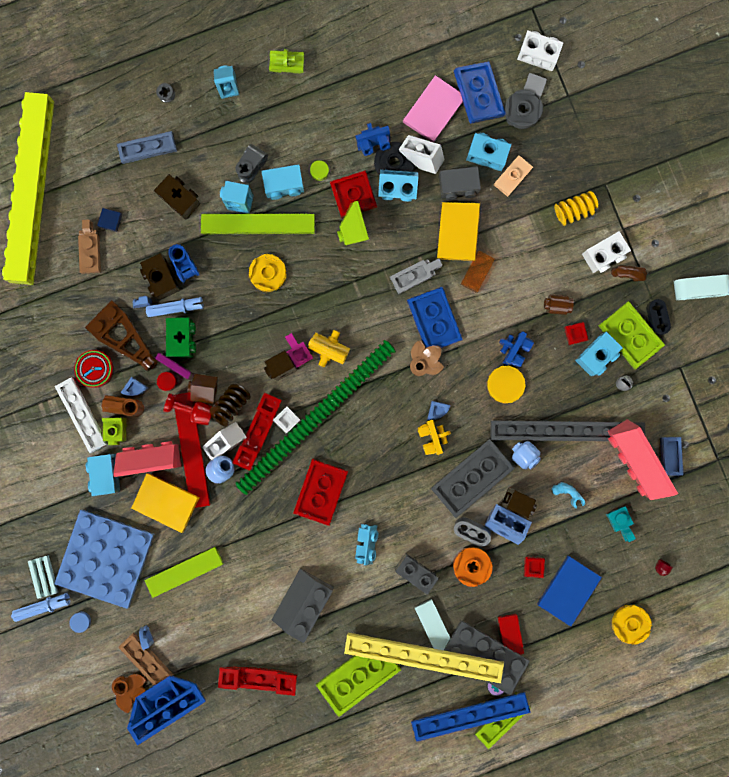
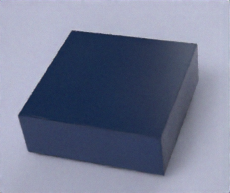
[97,208,122,232]

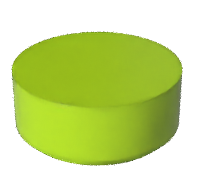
[310,160,329,181]

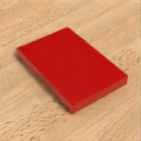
[293,459,348,526]

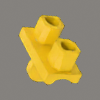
[417,420,451,455]

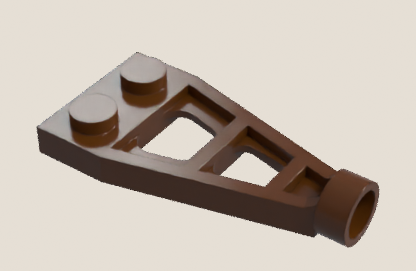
[85,300,158,372]

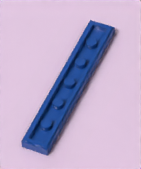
[411,692,531,742]

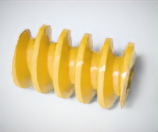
[554,191,598,226]

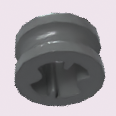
[156,83,175,103]

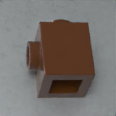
[188,374,218,404]

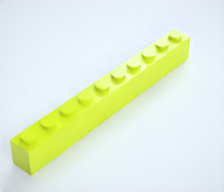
[2,92,54,285]

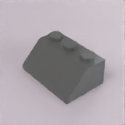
[272,568,334,643]

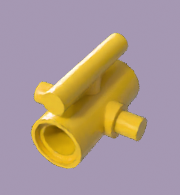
[308,330,350,367]

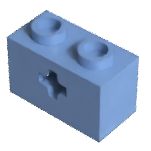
[484,504,532,545]

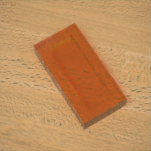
[460,250,495,293]

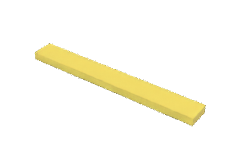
[344,632,504,684]

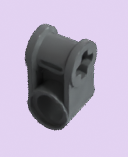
[236,144,268,183]

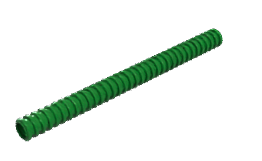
[235,340,396,495]

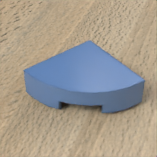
[132,296,152,308]
[121,377,148,396]
[427,401,450,420]
[139,625,154,650]

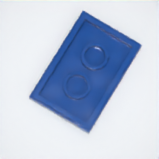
[454,62,505,124]
[407,287,463,348]
[537,555,602,627]

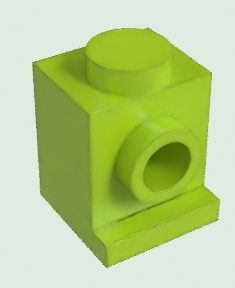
[102,418,127,445]

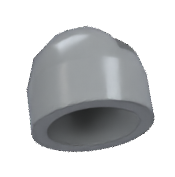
[616,376,633,391]

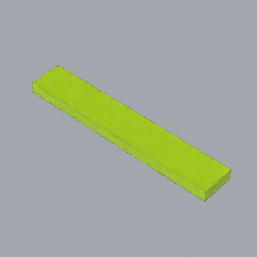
[201,214,315,234]

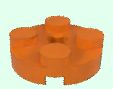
[453,547,493,587]

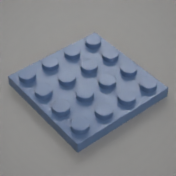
[54,509,155,609]

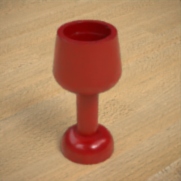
[163,393,212,425]

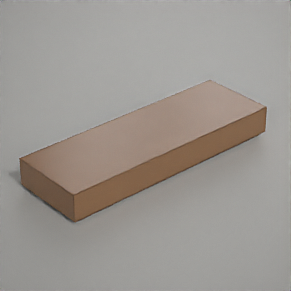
[118,632,173,685]

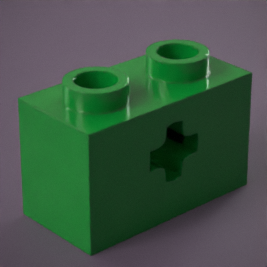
[166,318,196,358]

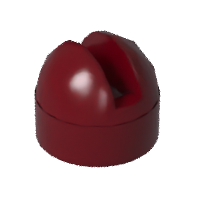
[655,559,673,576]

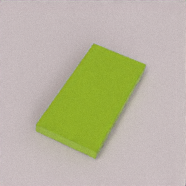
[316,637,401,717]

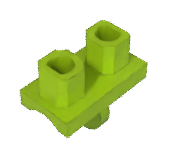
[269,49,304,74]

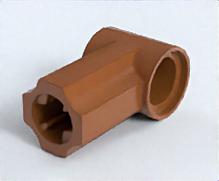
[101,395,144,417]

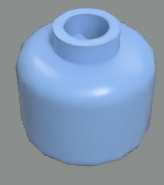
[512,441,541,470]
[206,455,235,483]

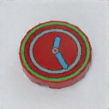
[74,350,114,388]

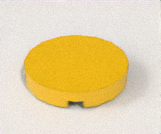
[249,254,287,292]
[487,366,525,404]
[612,605,652,645]

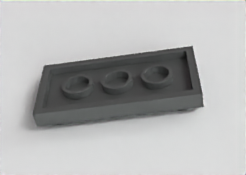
[431,439,515,518]
[444,620,530,696]

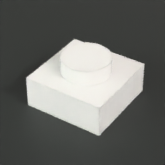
[273,407,300,433]

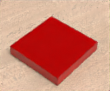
[330,170,377,219]

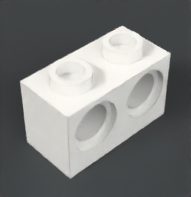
[517,31,563,71]
[582,231,631,273]

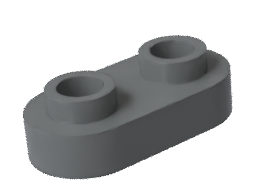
[454,517,491,546]

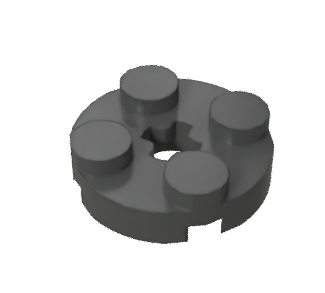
[504,89,543,129]

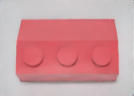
[114,441,182,477]

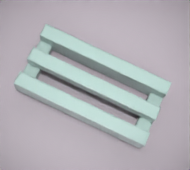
[28,555,58,599]

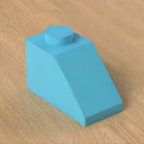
[214,65,239,99]

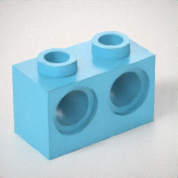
[378,170,418,202]
[220,181,253,214]

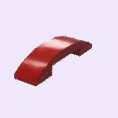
[232,393,282,471]
[218,667,297,696]

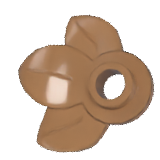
[410,340,444,376]

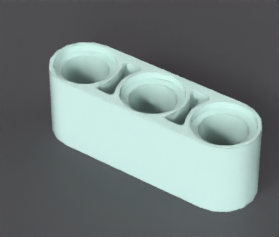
[674,275,729,300]

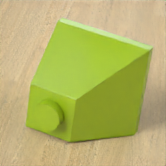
[337,201,369,245]

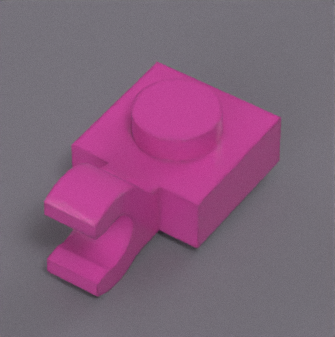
[285,333,313,368]

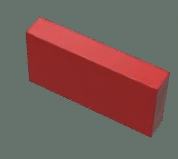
[497,614,524,654]

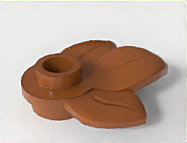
[112,674,146,713]

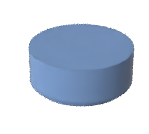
[70,612,91,633]

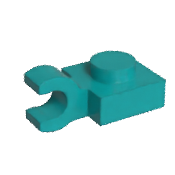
[606,506,636,542]

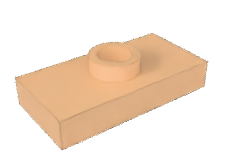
[494,155,533,197]

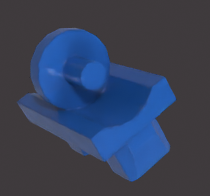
[355,123,391,156]
[499,331,534,367]

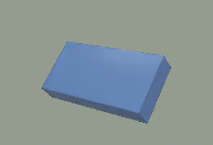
[660,437,683,476]

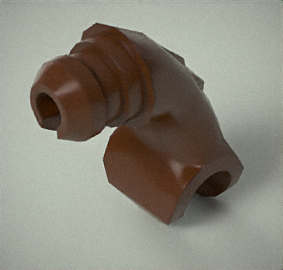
[611,265,647,282]

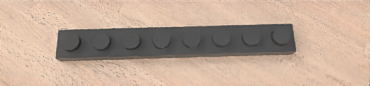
[490,421,645,441]

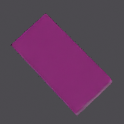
[155,353,194,380]

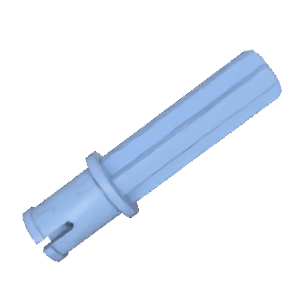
[146,297,204,317]
[11,593,70,622]

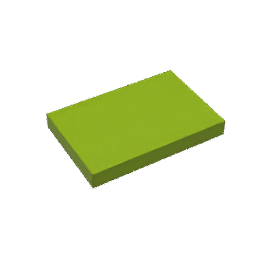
[598,301,665,369]

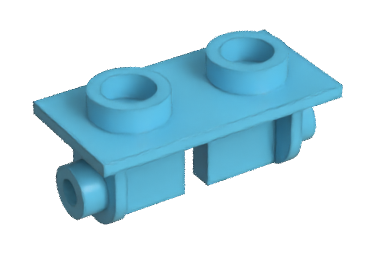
[355,524,378,566]

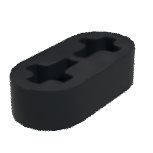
[646,299,671,336]

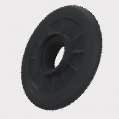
[374,142,415,176]

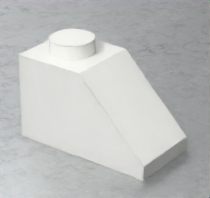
[399,135,445,174]
[202,422,247,460]

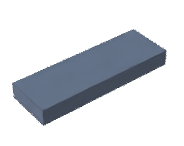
[117,131,177,164]

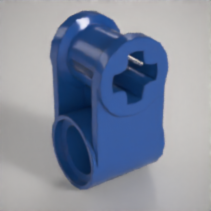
[168,244,200,283]

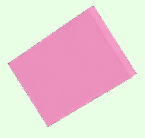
[403,75,463,143]

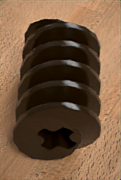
[210,384,251,427]

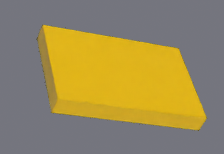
[437,202,480,261]
[131,473,199,533]

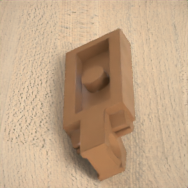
[78,220,101,274]

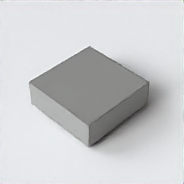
[524,73,547,99]

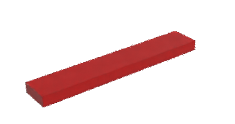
[174,392,211,508]

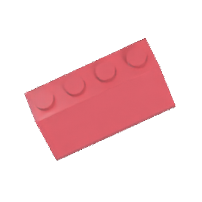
[607,419,678,500]

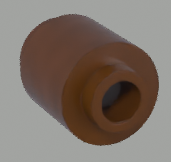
[544,294,574,315]

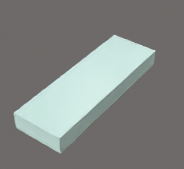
[414,599,450,650]

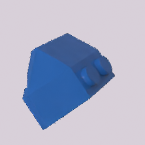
[127,675,206,746]

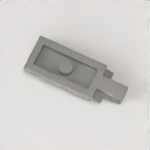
[390,259,442,295]

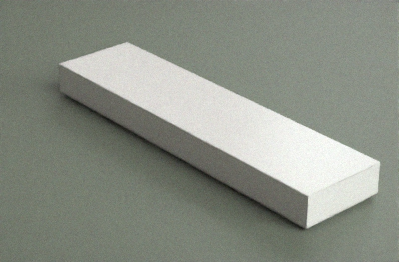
[55,377,108,454]

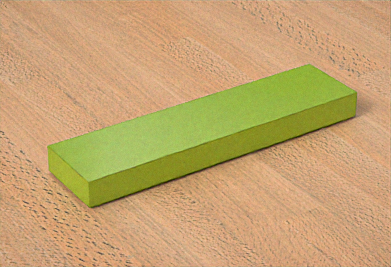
[144,546,224,598]

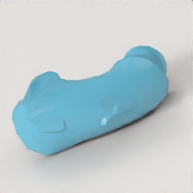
[551,482,585,508]

